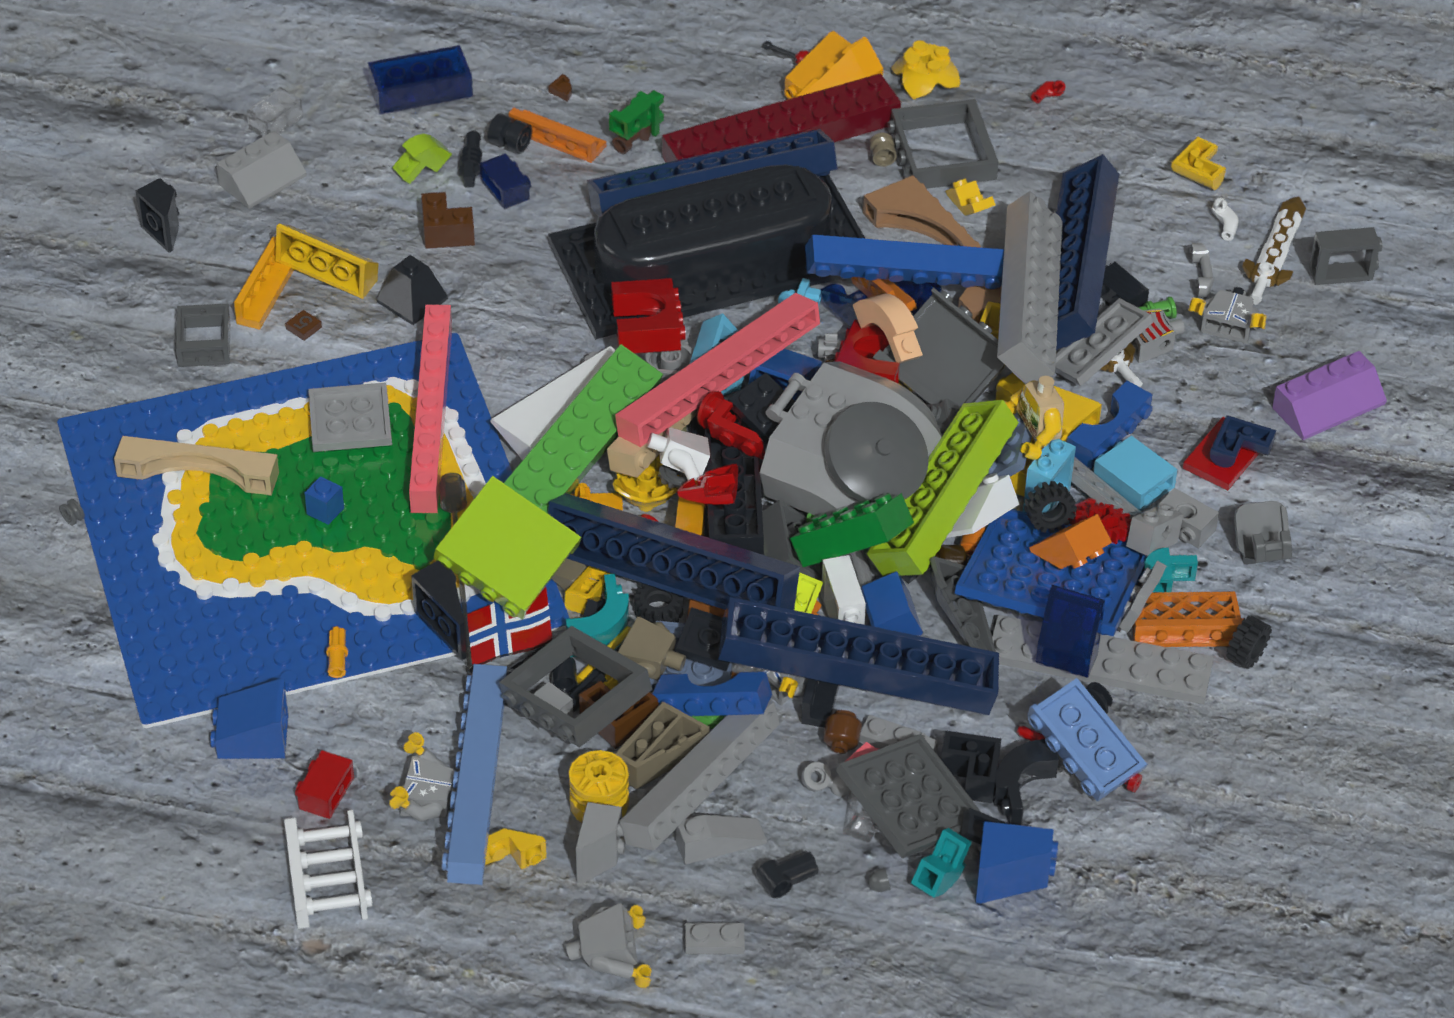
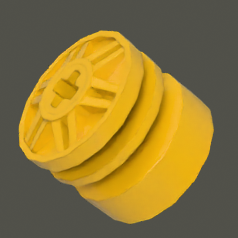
[569,750,629,822]

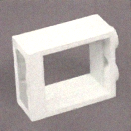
[821,555,866,625]

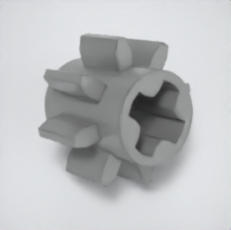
[818,333,844,363]

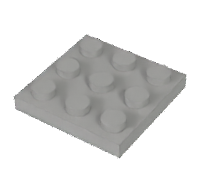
[308,382,392,452]

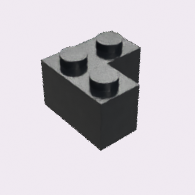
[941,731,1002,803]

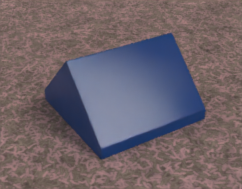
[861,571,923,636]

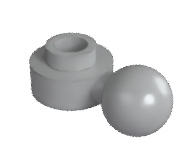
[801,762,851,797]

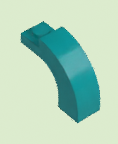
[566,574,629,657]

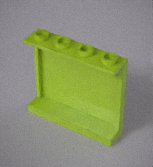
[434,476,581,620]

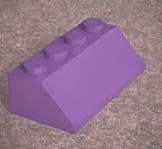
[1272,351,1387,440]

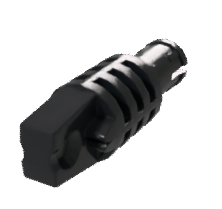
[459,131,483,187]

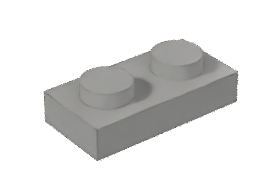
[685,923,745,954]

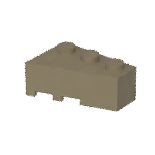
[615,702,709,789]

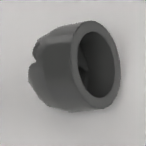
[868,867,891,892]

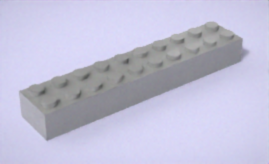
[997,191,1062,384]

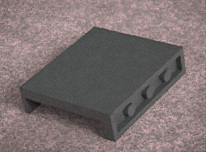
[873,288,1006,407]

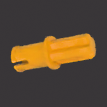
[326,626,348,678]

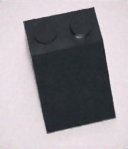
[411,560,466,661]

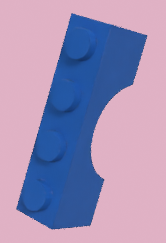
[1067,380,1153,470]
[652,672,772,716]

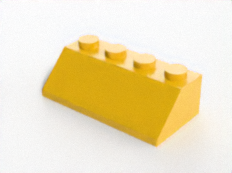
[275,223,379,299]

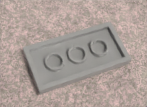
[1055,298,1154,386]

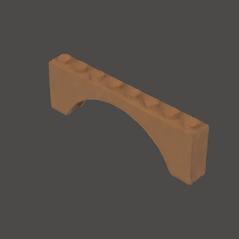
[863,175,1002,324]

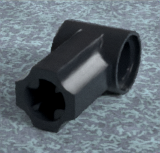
[756,851,818,899]

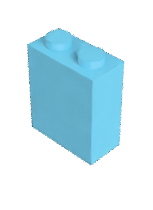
[1094,435,1178,511]

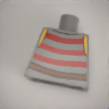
[1131,309,1185,363]

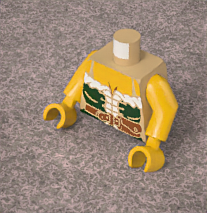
[1004,376,1064,460]

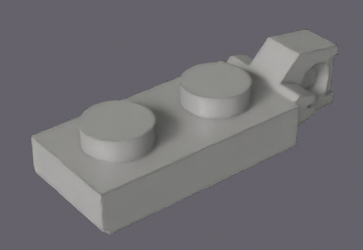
[859,715,938,753]

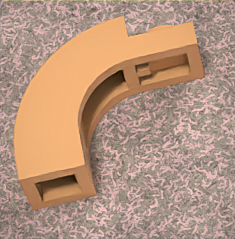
[852,294,923,363]

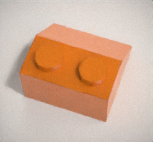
[1029,514,1112,569]

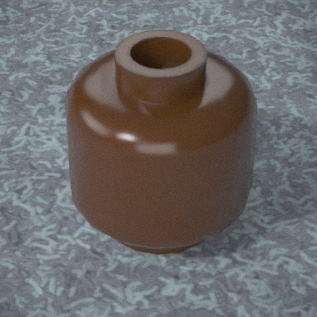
[823,710,862,754]

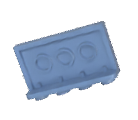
[1027,678,1147,802]

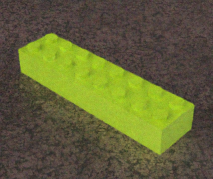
[867,400,1019,577]

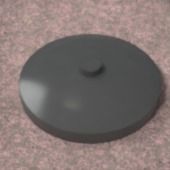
[825,402,929,503]

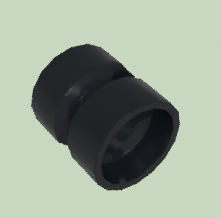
[487,113,533,154]

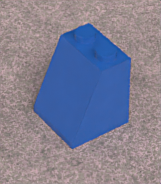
[748,349,822,401]
[211,679,289,759]
[976,822,1058,904]

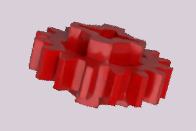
[1074,502,1132,544]

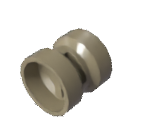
[870,133,897,167]

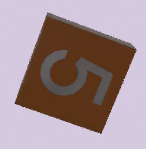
[286,310,322,341]

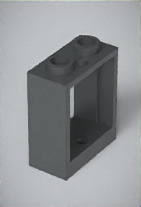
[1309,227,1382,285]
[176,303,231,367]

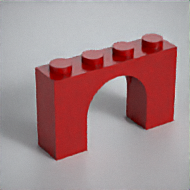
[611,278,686,353]
[834,319,900,384]

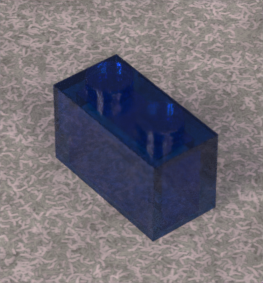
[480,153,531,209]

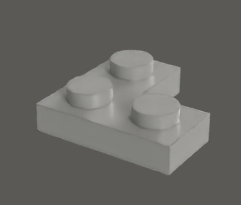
[1119,560,1166,632]

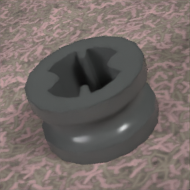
[60,499,85,526]

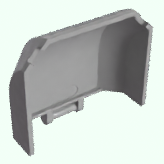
[760,361,942,516]

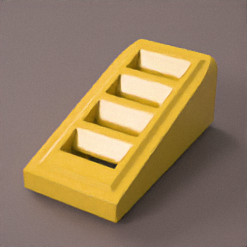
[565,566,613,614]

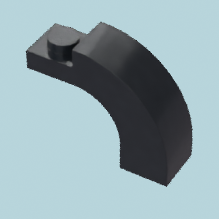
[994,739,1059,826]

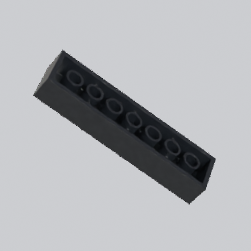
[704,409,764,555]

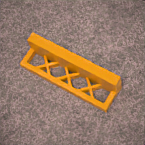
[234,236,295,330]

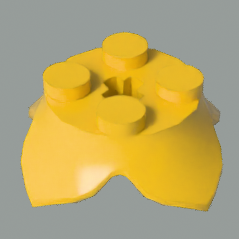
[891,40,960,100]
[612,454,679,512]

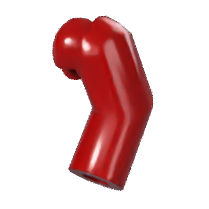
[1031,80,1066,103]

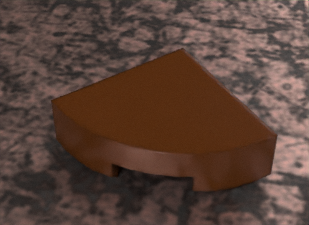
[548,74,572,101]

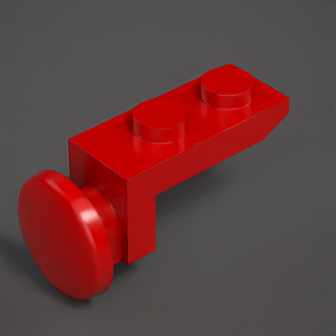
[697,391,765,460]

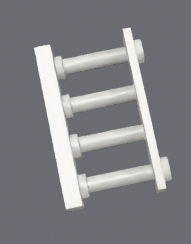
[284,810,372,929]

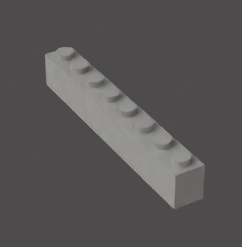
[620,700,779,851]

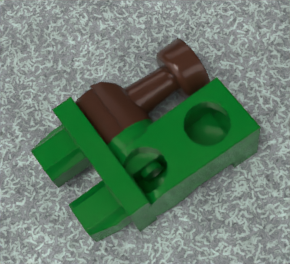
[609,90,664,154]

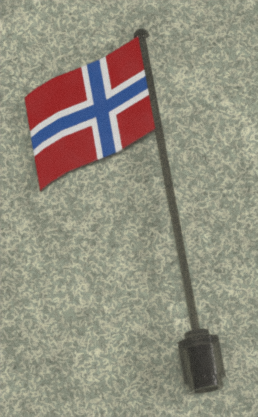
[439,473,552,673]

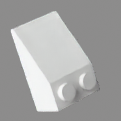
[946,473,1019,538]

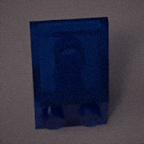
[1036,585,1105,678]

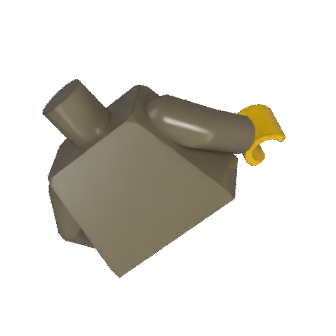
[604,617,686,690]

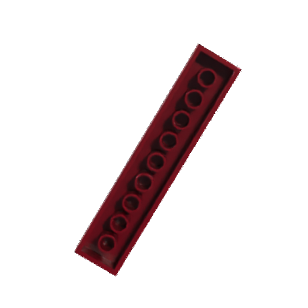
[662,73,901,163]

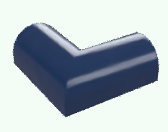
[1210,415,1276,468]

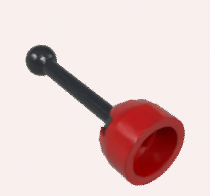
[763,41,810,65]

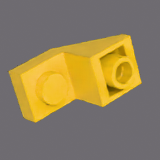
[945,178,995,216]
[485,828,547,870]

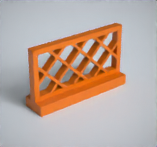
[1130,591,1244,647]

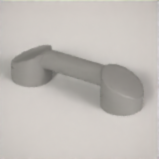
[1190,243,1214,297]

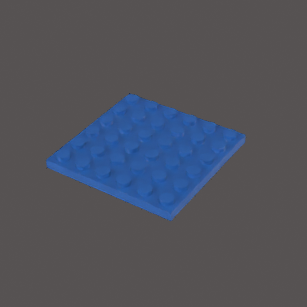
[955,509,1148,637]

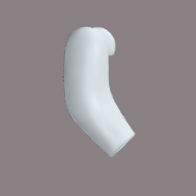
[1212,198,1239,241]

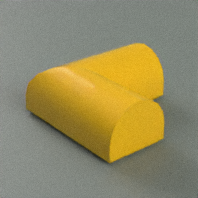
[1171,136,1226,190]

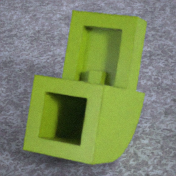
[392,134,452,184]

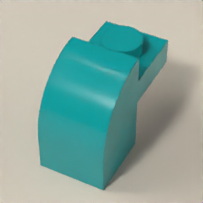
[1144,547,1198,592]
[911,828,972,898]

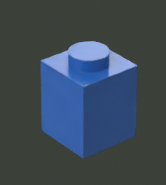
[305,476,344,525]

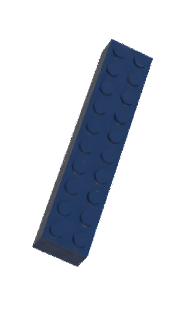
[587,129,838,217]
[1056,154,1120,350]
[548,493,800,610]
[718,597,999,715]

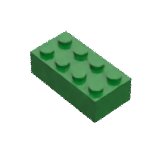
[790,493,914,567]

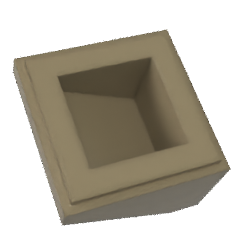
[551,559,587,591]

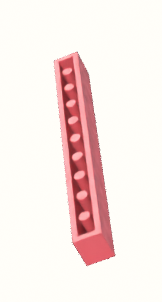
[615,293,820,447]
[409,305,452,513]

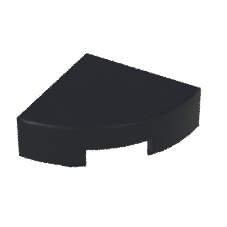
[583,597,606,617]

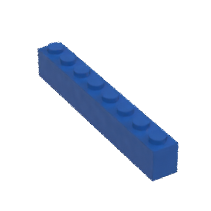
[805,235,1004,289]

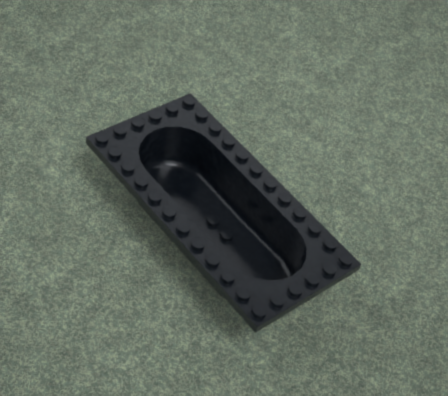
[548,164,866,339]

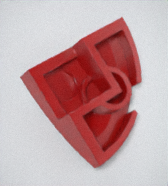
[677,464,738,505]

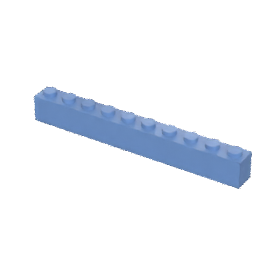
[442,664,507,885]

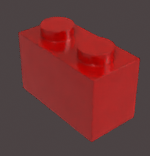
[295,750,354,819]

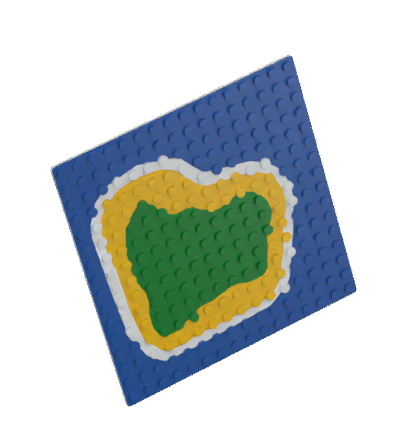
[57,333,570,728]

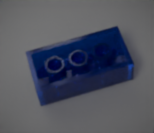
[368,45,473,114]

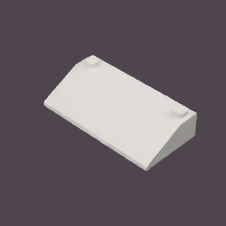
[490,346,616,460]

